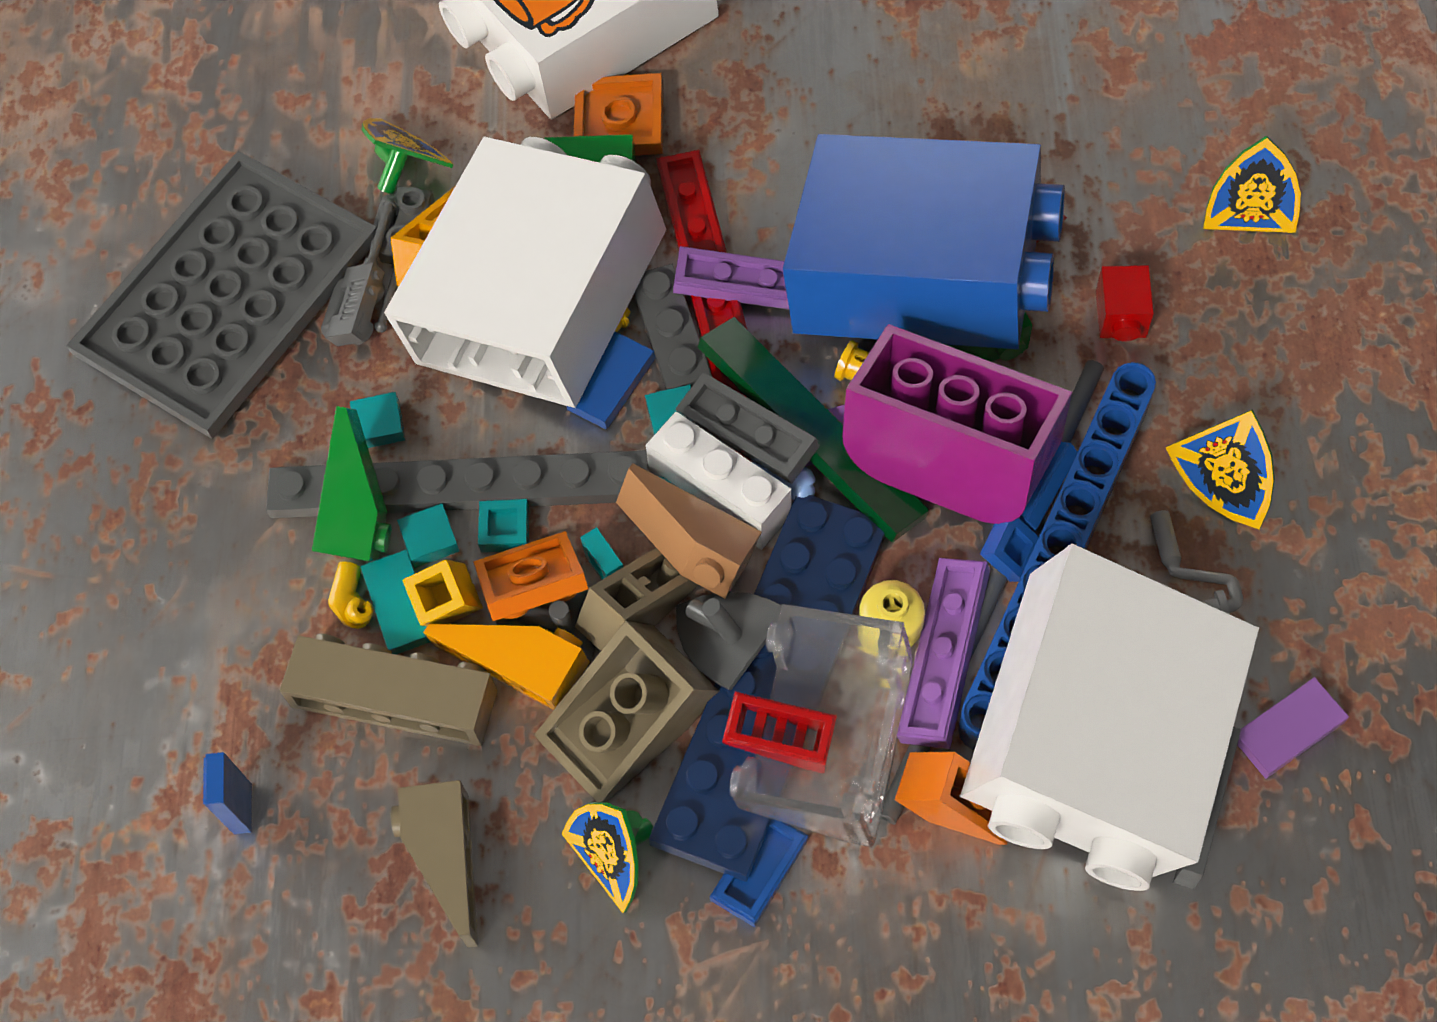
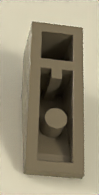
[575,548,698,651]
[391,780,478,948]

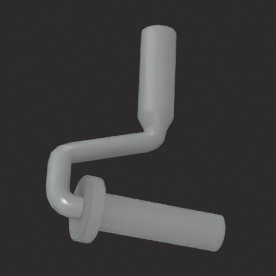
[1150,510,1243,615]

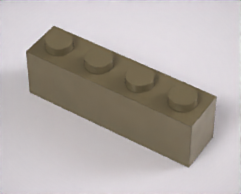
[279,634,498,746]

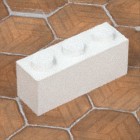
[646,412,791,550]

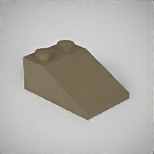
[534,621,719,802]

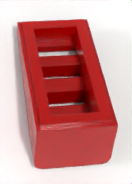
[722,691,837,774]

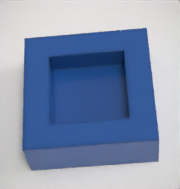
[980,518,1039,582]

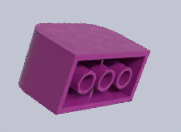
[843,324,1072,524]

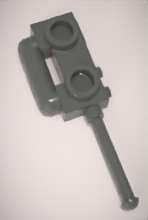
[370,186,435,333]
[321,198,396,347]

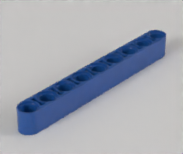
[958,362,1156,750]

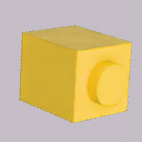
[402,559,483,626]

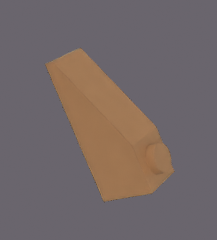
[616,463,762,599]

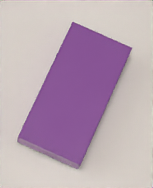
[1237,677,1349,779]

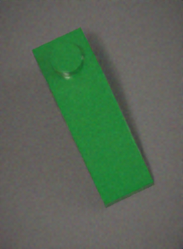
[312,406,392,561]

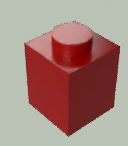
[1096,265,1154,342]

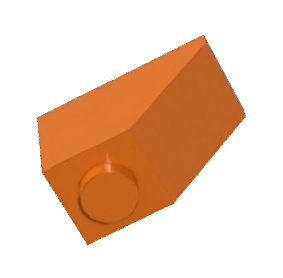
[894,752,1008,845]

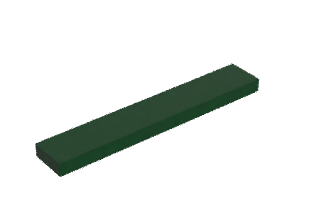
[697,317,929,543]

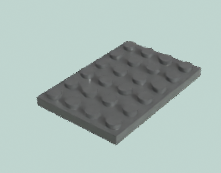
[66,151,377,439]

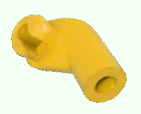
[328,561,373,629]

